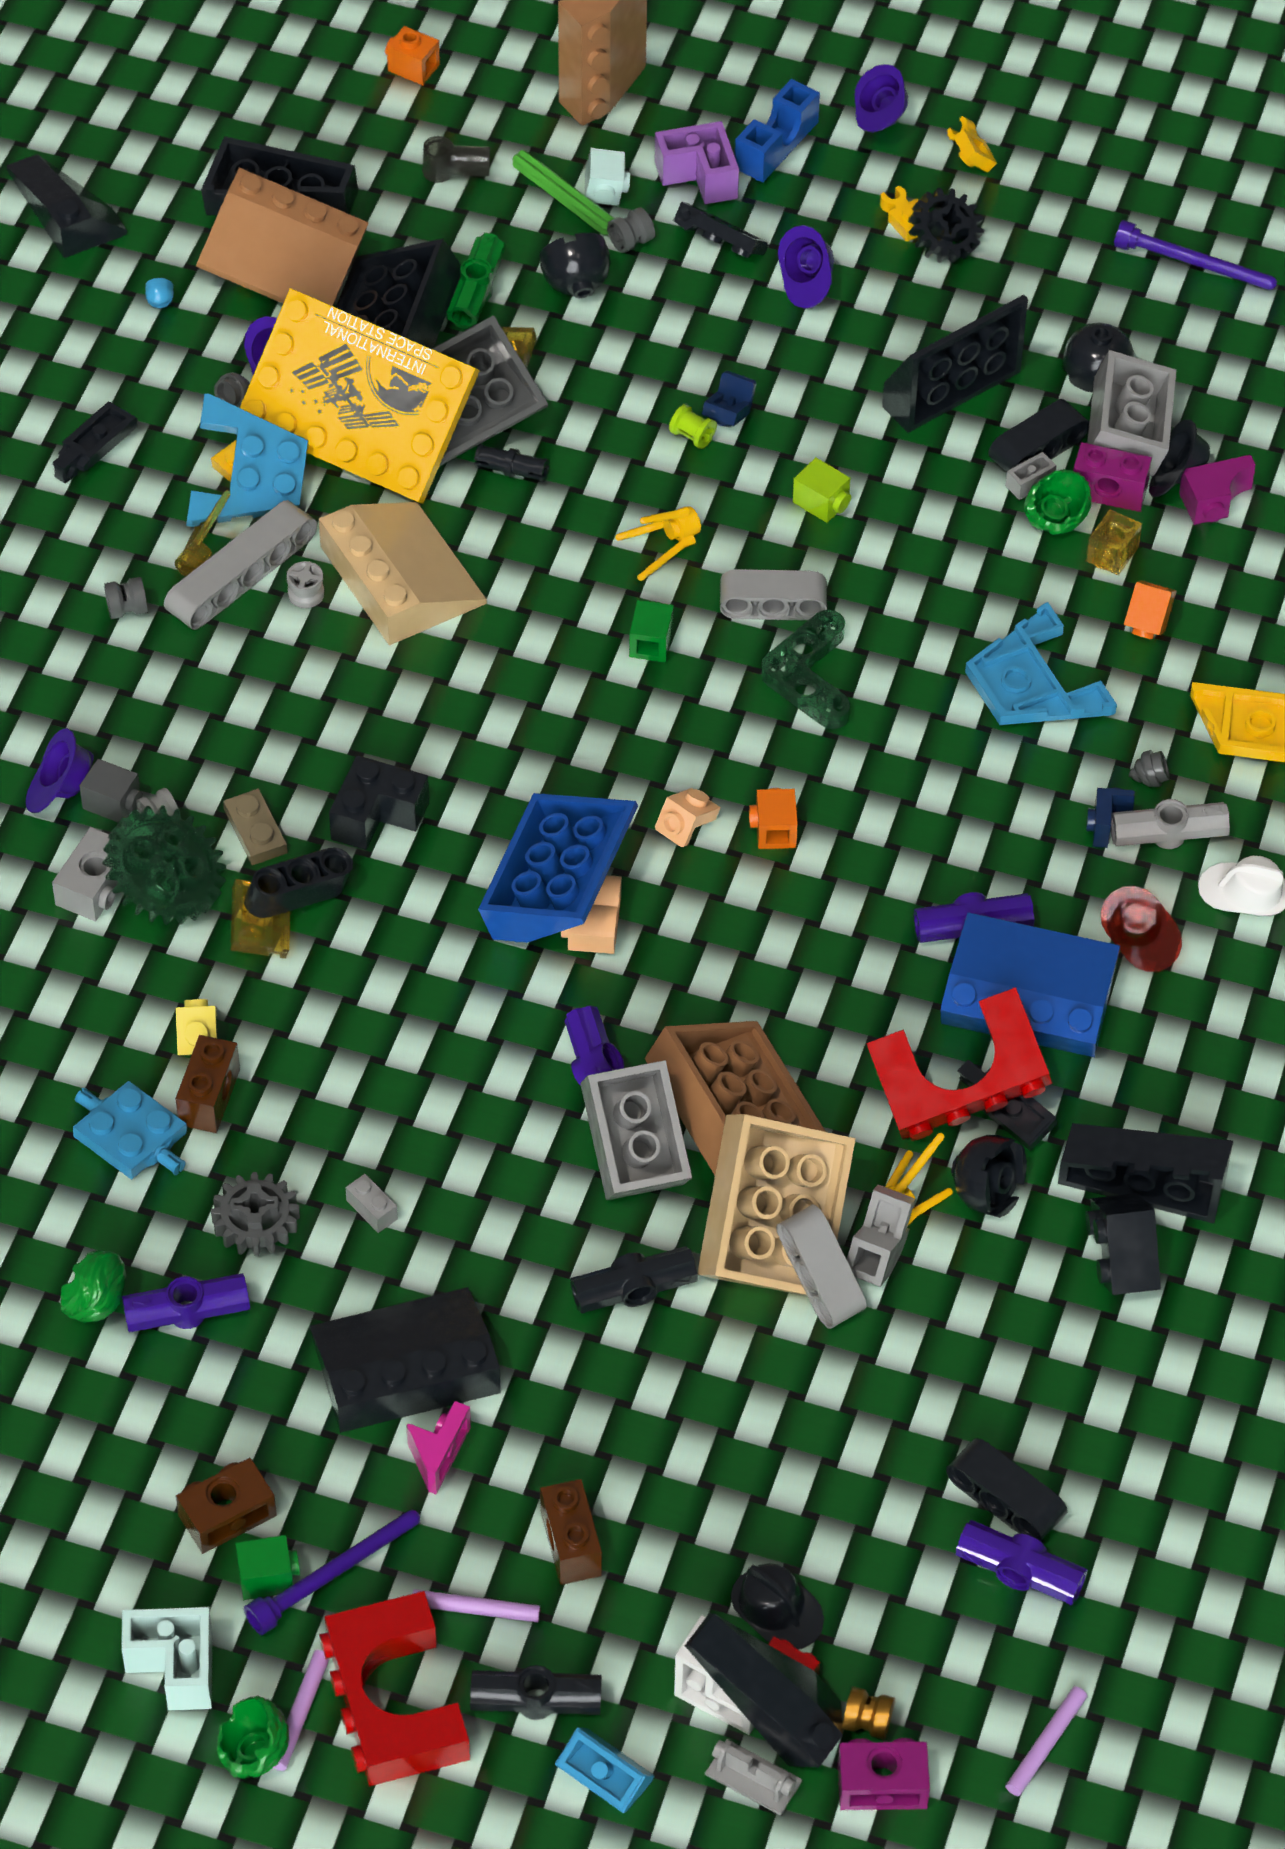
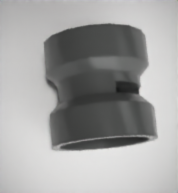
[607,207,655,253]
[104,577,148,619]

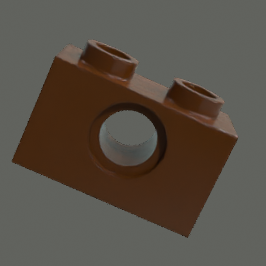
[175,1035,240,1133]
[176,1458,277,1554]
[540,1479,602,1585]

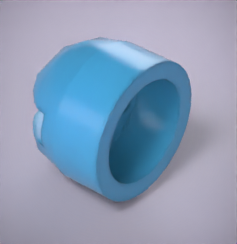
[145,278,173,309]

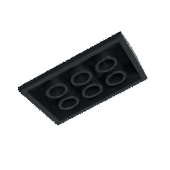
[336,239,461,349]
[882,295,1028,433]
[310,1287,501,1433]

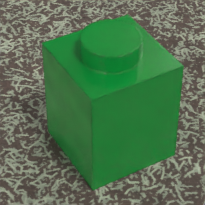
[629,600,674,663]
[235,1535,300,1600]

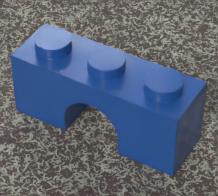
[735,79,820,182]

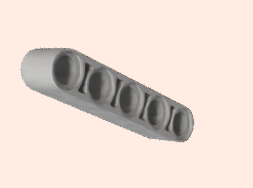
[164,500,317,630]

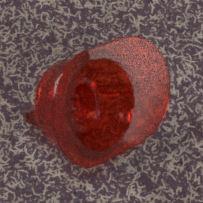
[1100,886,1182,972]

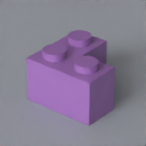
[654,121,739,204]

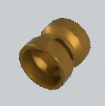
[843,1686,895,1740]

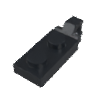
[673,202,769,258]
[53,402,138,483]
[957,1060,1058,1151]

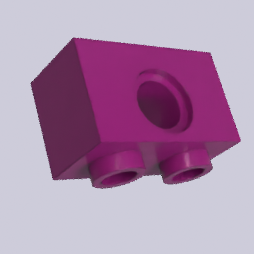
[1073,442,1152,512]
[838,1738,930,1810]

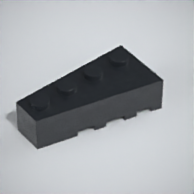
[201,136,359,215]
[1058,1123,1233,1224]

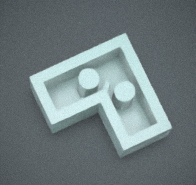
[122,1607,212,1710]

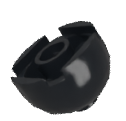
[539,233,611,298]
[1062,322,1134,393]
[952,1135,1027,1218]

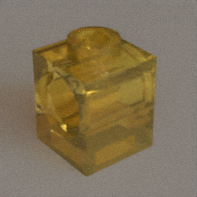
[1086,509,1142,576]

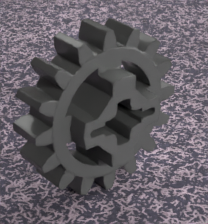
[211,1172,300,1256]

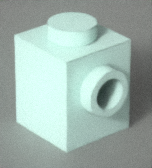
[584,148,630,206]

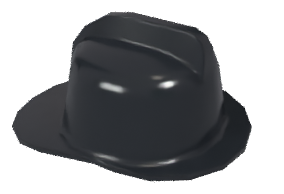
[1149,420,1210,497]
[731,1563,824,1649]

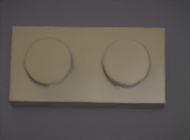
[223,788,287,865]

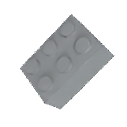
[1087,350,1176,476]
[580,1060,692,1200]

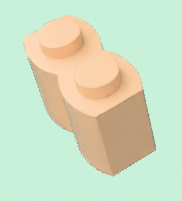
[561,875,622,954]

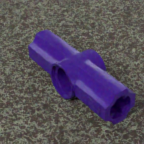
[913,892,1035,943]
[564,1005,624,1086]
[122,1273,250,1333]
[955,1520,1088,1605]

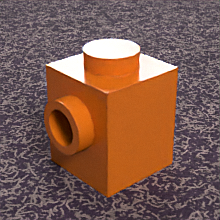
[385,26,440,85]
[1124,580,1177,639]
[749,788,798,849]

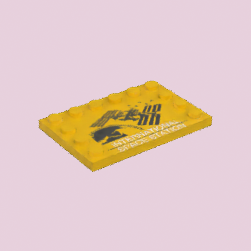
[240,288,480,504]

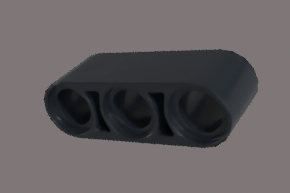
[988,399,1090,472]
[244,847,353,918]
[946,1438,1067,1542]

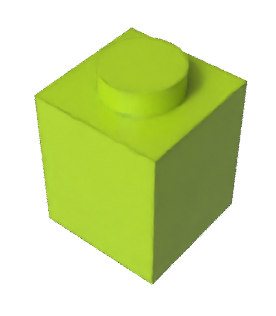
[793,457,851,523]

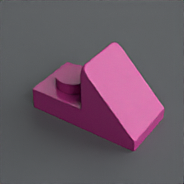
[407,1401,471,1494]

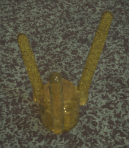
[174,490,231,577]

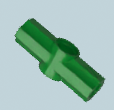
[447,232,505,329]

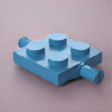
[73,1081,187,1180]

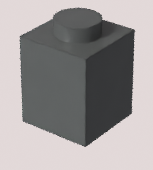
[79,759,143,824]

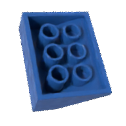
[478,793,638,943]
[940,913,1120,1058]

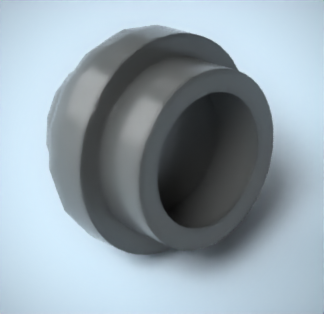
[214,373,250,407]
[1129,750,1170,788]

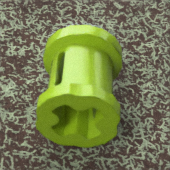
[669,404,717,449]

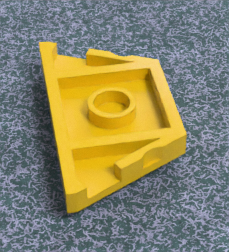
[1190,682,1285,762]

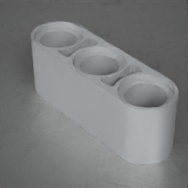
[720,569,827,620]
[776,1204,866,1329]

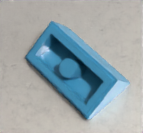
[555,1727,655,1813]

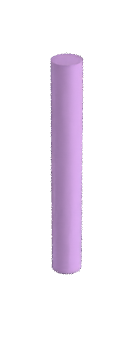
[413,1589,541,1623]
[273,1650,329,1771]
[1006,1686,1088,1796]

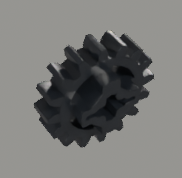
[908,188,984,264]

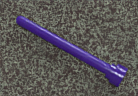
[1114,220,1277,290]
[244,1510,420,1635]

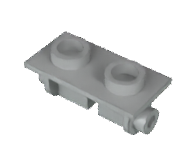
[705,1739,802,1816]

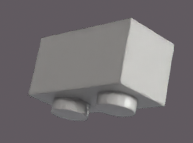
[1005,452,1056,500]
[345,1174,398,1233]

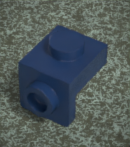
[701,371,757,426]
[1086,788,1135,848]

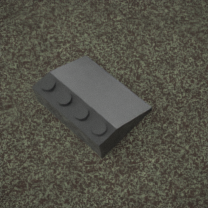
[432,315,548,466]

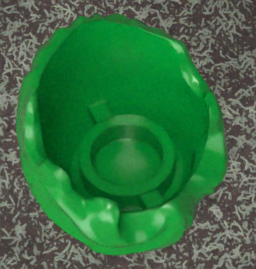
[1024,469,1092,535]
[60,1250,126,1322]
[217,1695,289,1779]

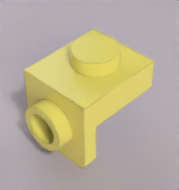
[176,999,217,1056]

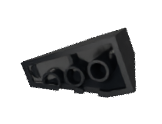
[6,154,127,258]
[684,1613,843,1767]

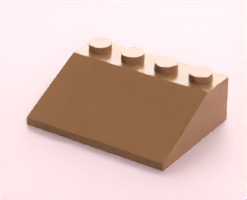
[558,0,647,126]
[196,168,369,306]
[645,1021,826,1175]

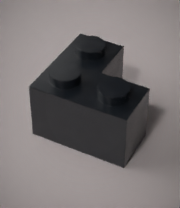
[329,755,429,850]
[1085,1193,1161,1295]

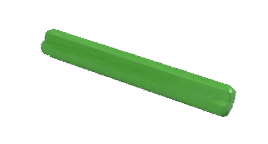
[512,150,615,236]

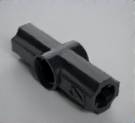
[570,1246,698,1314]
[470,1665,602,1720]

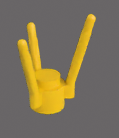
[615,506,701,581]
[885,1133,953,1225]

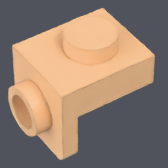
[655,788,721,847]

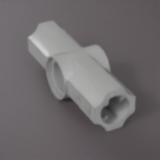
[1111,799,1230,849]

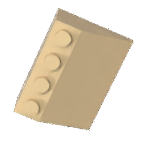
[319,502,487,646]
[697,1114,856,1296]

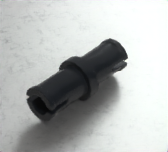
[474,444,550,482]

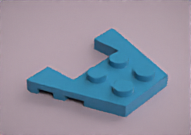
[186,393,308,527]
[965,602,1117,725]

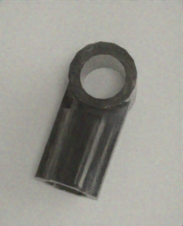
[422,136,490,183]

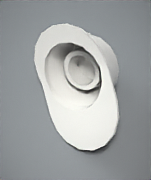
[1198,855,1285,916]

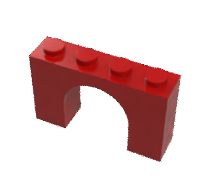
[866,987,1052,1140]
[319,1591,470,1786]

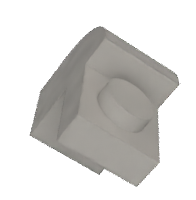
[847,1185,916,1287]

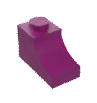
[1179,455,1256,525]

